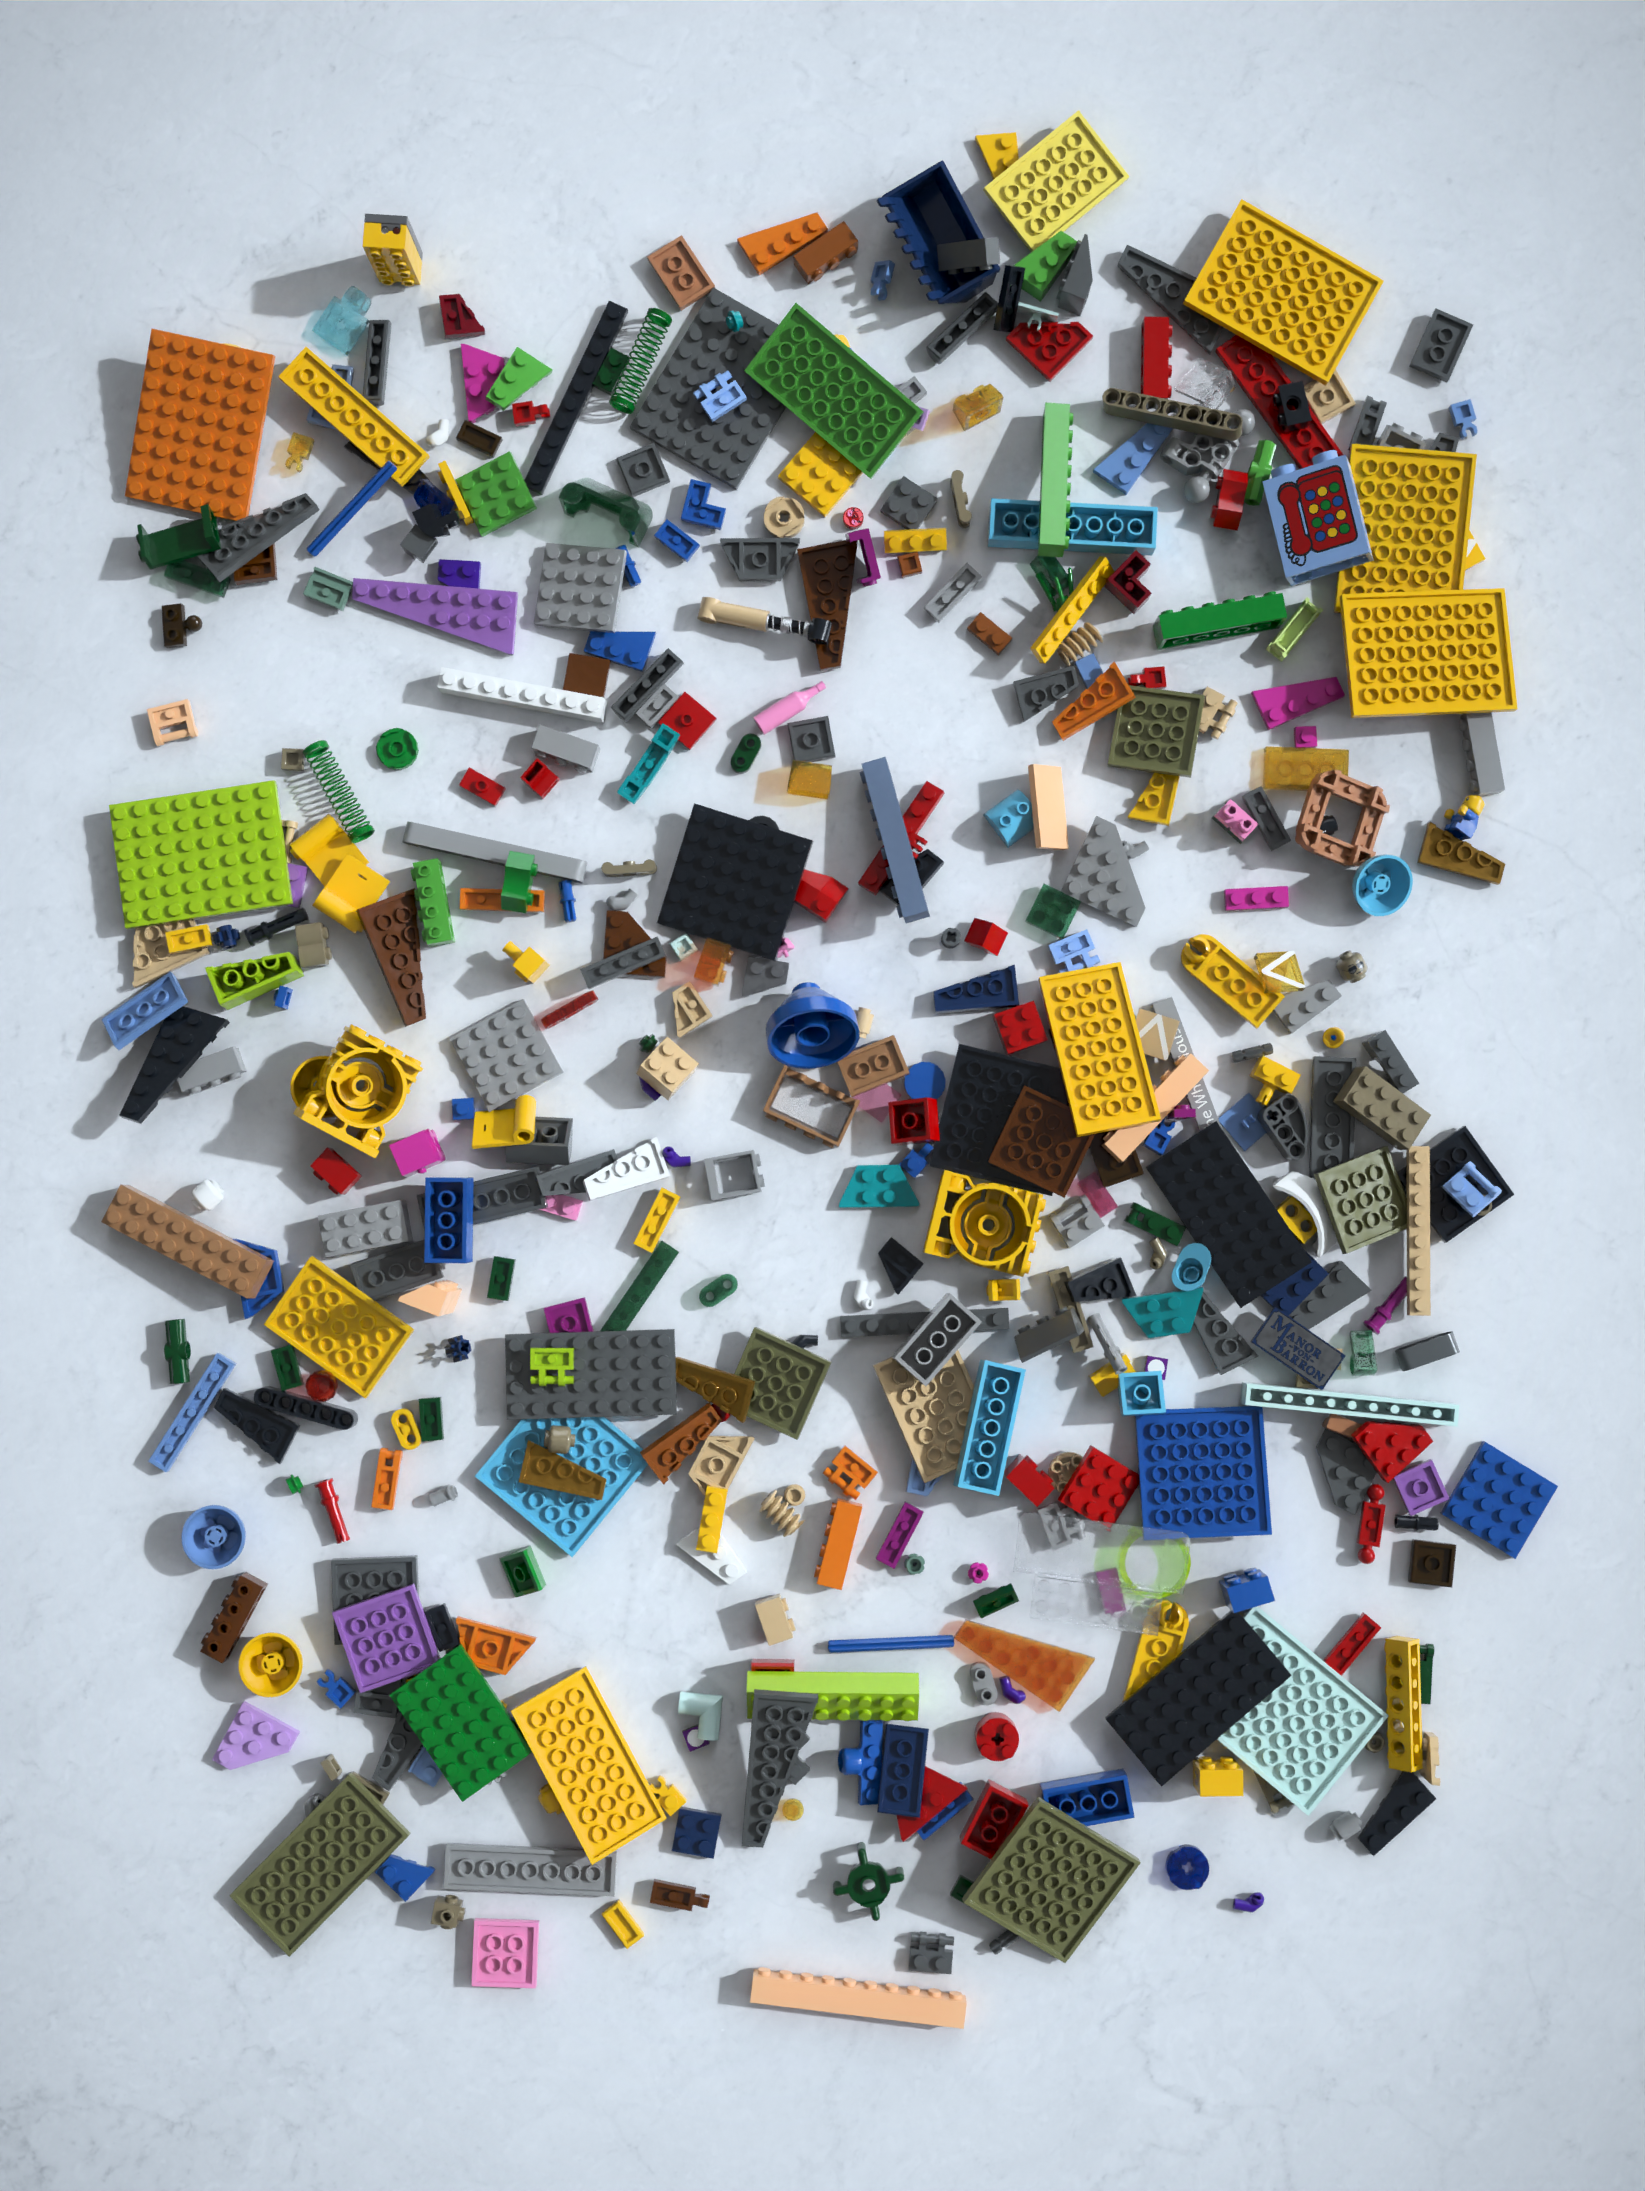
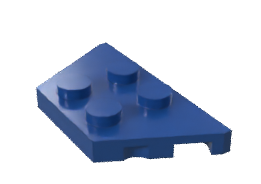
[233,1239,284,1319]

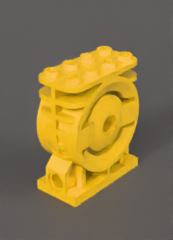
[293,1024,423,1158]
[923,1170,1046,1277]

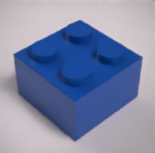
[1219,1568,1275,1613]

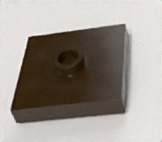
[1408,1539,1456,1588]

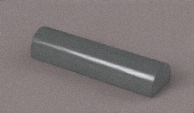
[926,292,998,365]
[363,320,391,406]
[611,648,684,723]

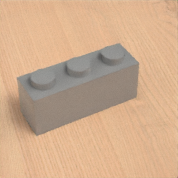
[531,725,601,773]
[177,1047,247,1095]

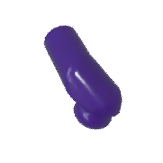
[639,1076,661,1101]
[662,1146,691,1167]
[999,1675,1026,1704]

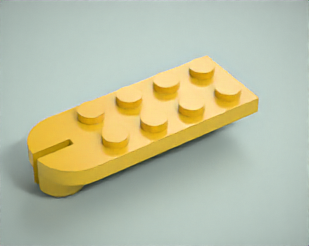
[1181,934,1285,1029]
[1122,1600,1189,1703]

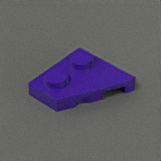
[438,559,481,589]

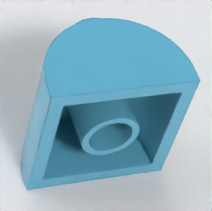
[983,790,1034,848]
[1118,1371,1166,1417]

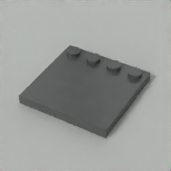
[331,1555,419,1645]

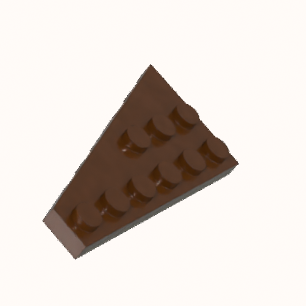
[797,540,858,672]
[356,888,426,1027]

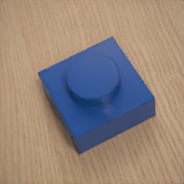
[273,986,293,1010]
[452,1098,475,1120]

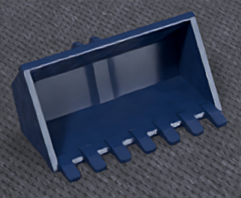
[876,160,1000,305]

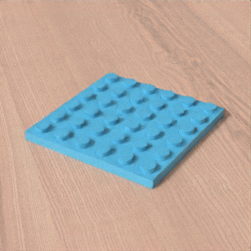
[475,1417,648,1557]

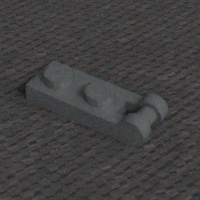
[1348,395,1387,450]

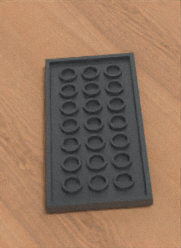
[505,1329,677,1420]

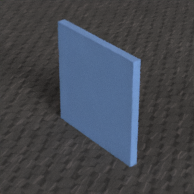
[1218,1093,1271,1151]

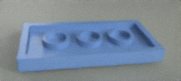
[102,971,188,1050]

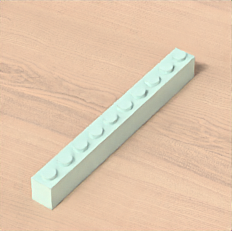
[1241,1382,1459,1427]

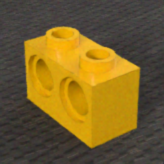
[1276,1196,1317,1244]

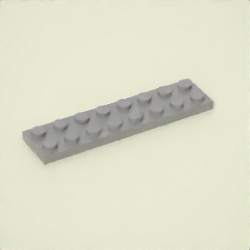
[443,1843,617,1897]

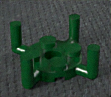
[833,1842,904,1921]

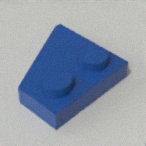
[375,1854,435,1902]

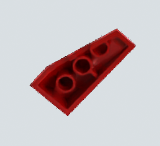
[795,870,849,923]

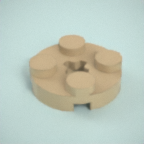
[764,496,804,538]

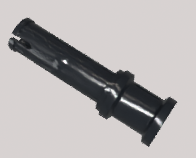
[244,907,309,947]

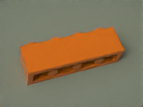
[814,1498,862,1590]

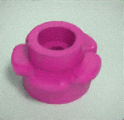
[968,1562,989,1584]

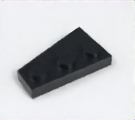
[879,849,944,905]
[1064,1257,1137,1302]

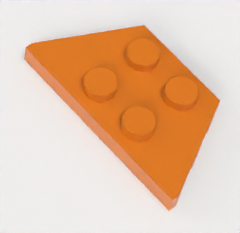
[456,1616,537,1675]

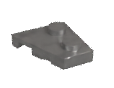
[742,957,789,997]

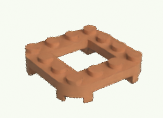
[1295,770,1390,867]

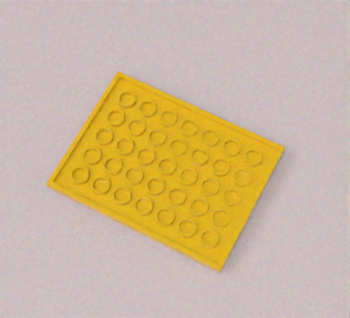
[1183,199,1384,386]
[1334,444,1477,613]
[1339,588,1518,718]

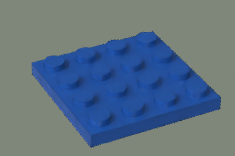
[1440,1441,1558,1559]

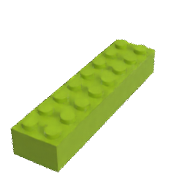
[746,1671,919,1721]

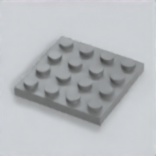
[534,543,627,633]
[450,999,563,1112]

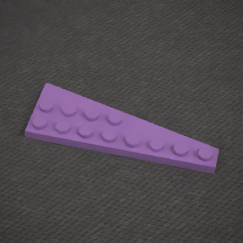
[352,578,518,655]

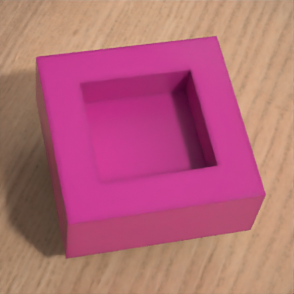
[1294,726,1317,749]

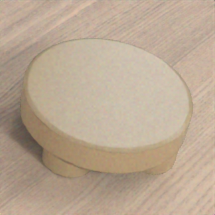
[1048,1452,1083,1493]

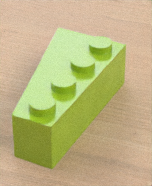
[205,952,304,1010]

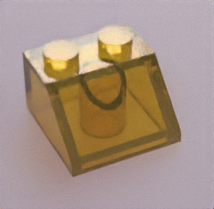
[953,384,1004,431]

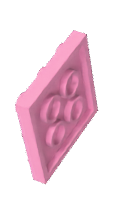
[472,1918,539,1988]

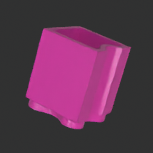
[389,1129,446,1177]

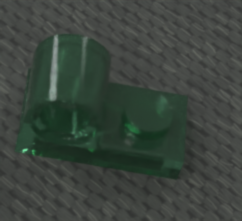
[1349,1330,1378,1376]

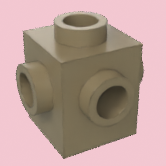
[431,1895,466,1929]

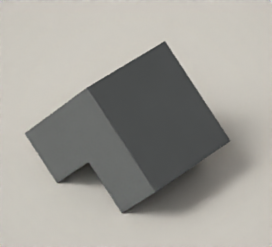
[400,524,438,563]

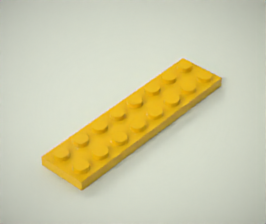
[278,347,430,487]

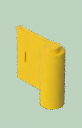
[289,814,369,887]
[312,853,390,934]
[472,1095,536,1149]

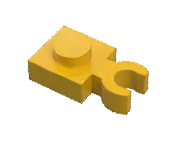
[650,1775,687,1816]

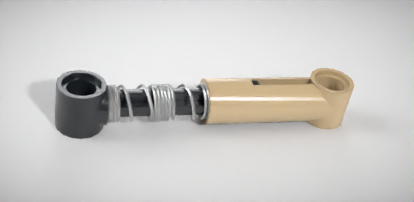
[697,597,832,645]

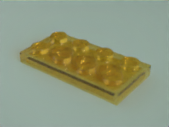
[1263,746,1349,791]

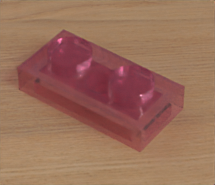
[1077,1172,1118,1218]

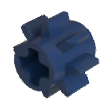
[212,925,241,949]
[445,1335,472,1363]

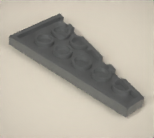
[1117,245,1224,355]
[197,493,320,582]

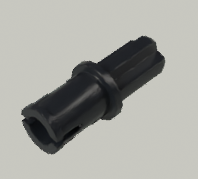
[1394,1514,1439,1531]

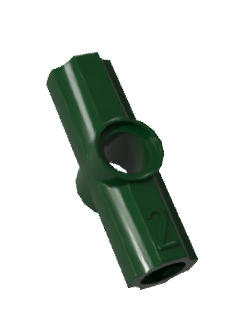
[164,1319,191,1384]

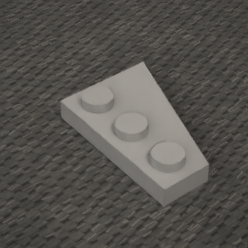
[1273,980,1342,1034]

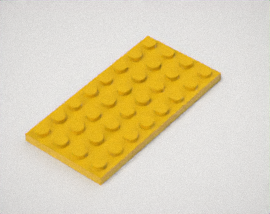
[1038,962,1161,1137]
[510,1666,667,1865]

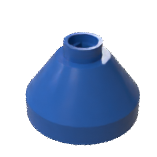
[766,982,860,1069]

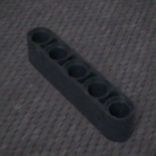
[254,1386,358,1430]

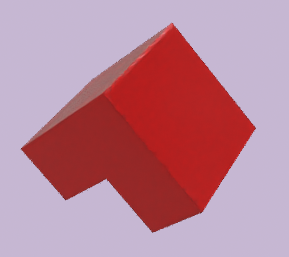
[520,758,560,799]
[964,918,1008,956]

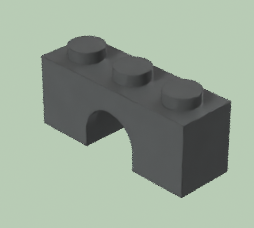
[1362,1030,1419,1093]

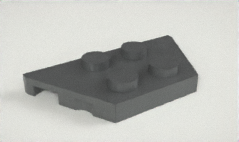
[720,538,800,581]

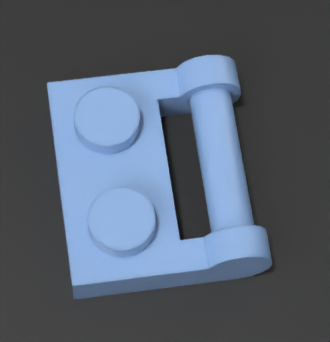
[1443,1161,1502,1217]

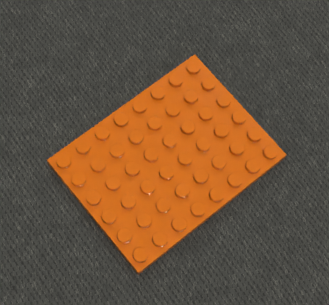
[125,328,276,523]

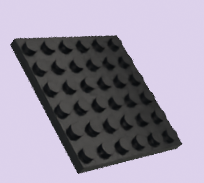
[657,803,814,961]
[929,1044,1069,1196]

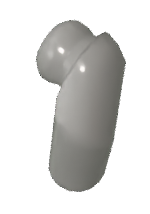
[606,889,637,910]

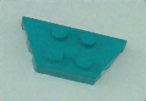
[839,1165,919,1208]
[1122,1287,1204,1338]

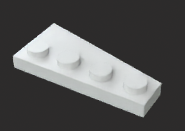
[583,1137,670,1201]

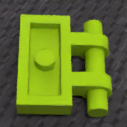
[530,1348,574,1386]

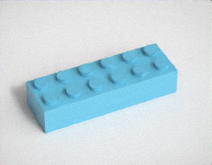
[953,1360,1026,1496]

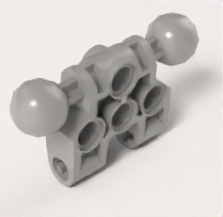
[1160,404,1255,503]

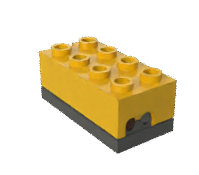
[362,213,423,286]

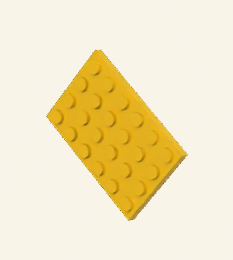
[264,1256,414,1399]

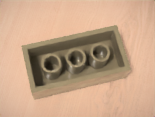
[1333,1066,1431,1150]

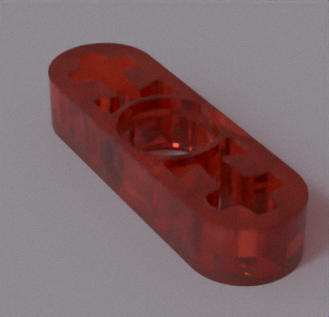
[541,990,599,1029]

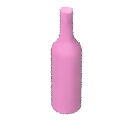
[753,681,826,735]

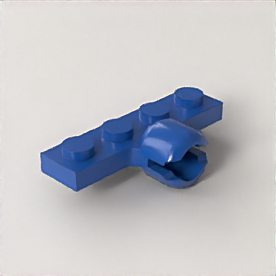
[838,1720,883,1805]

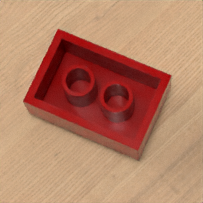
[959,1779,1029,1859]

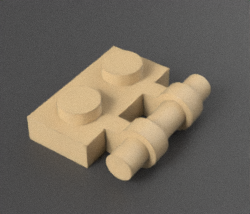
[1199,686,1238,740]

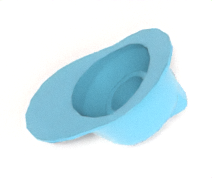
[1172,1243,1211,1291]

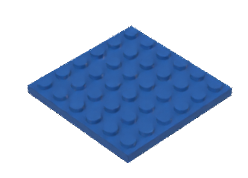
[1135,1406,1272,1540]

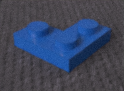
[681,479,726,530]

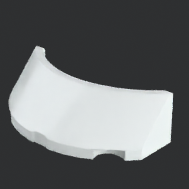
[1273,1171,1337,1257]

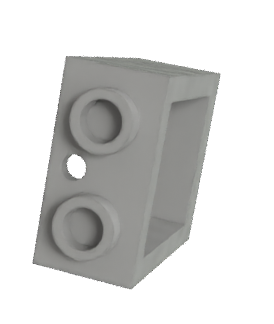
[704,1150,765,1201]

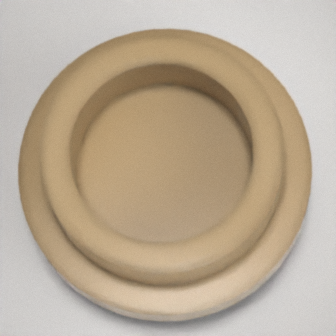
[784,1484,805,1506]

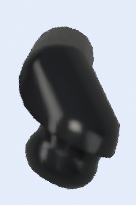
[792,1335,818,1349]

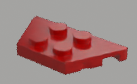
[897,1766,968,1842]

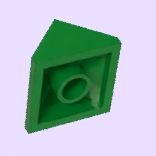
[499,1545,546,1598]

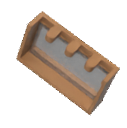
[763,1065,860,1149]

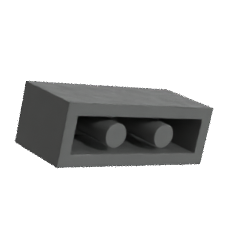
[937,237,1000,275]

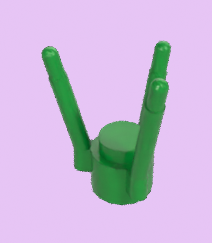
[1036,568,1073,612]

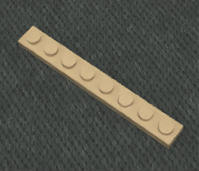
[1406,1146,1431,1316]

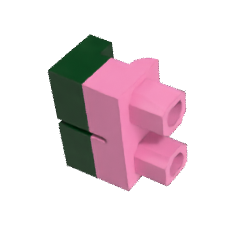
[1212,799,1258,844]

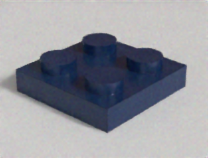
[672,1806,722,1859]

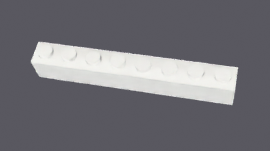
[437,667,607,724]

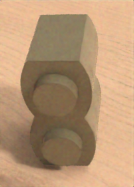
[295,922,332,968]

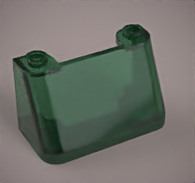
[559,477,653,547]

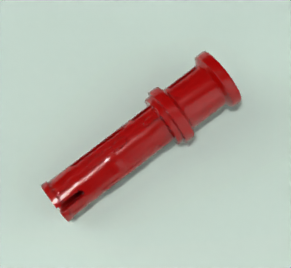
[314,1478,350,1544]

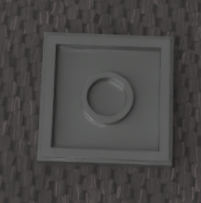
[616,443,670,498]
[787,716,835,765]

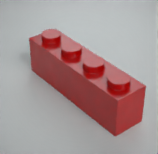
[1140,316,1173,399]

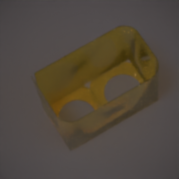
[787,760,832,799]

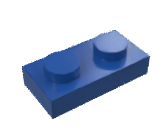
[654,519,700,562]

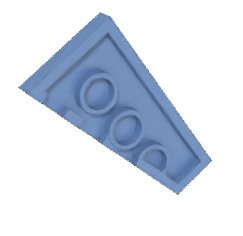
[1093,423,1173,495]

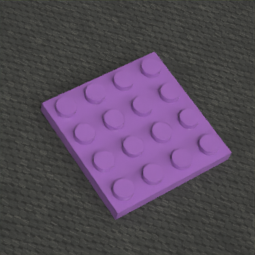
[332,1583,440,1693]

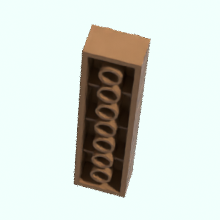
[101,1184,274,1298]

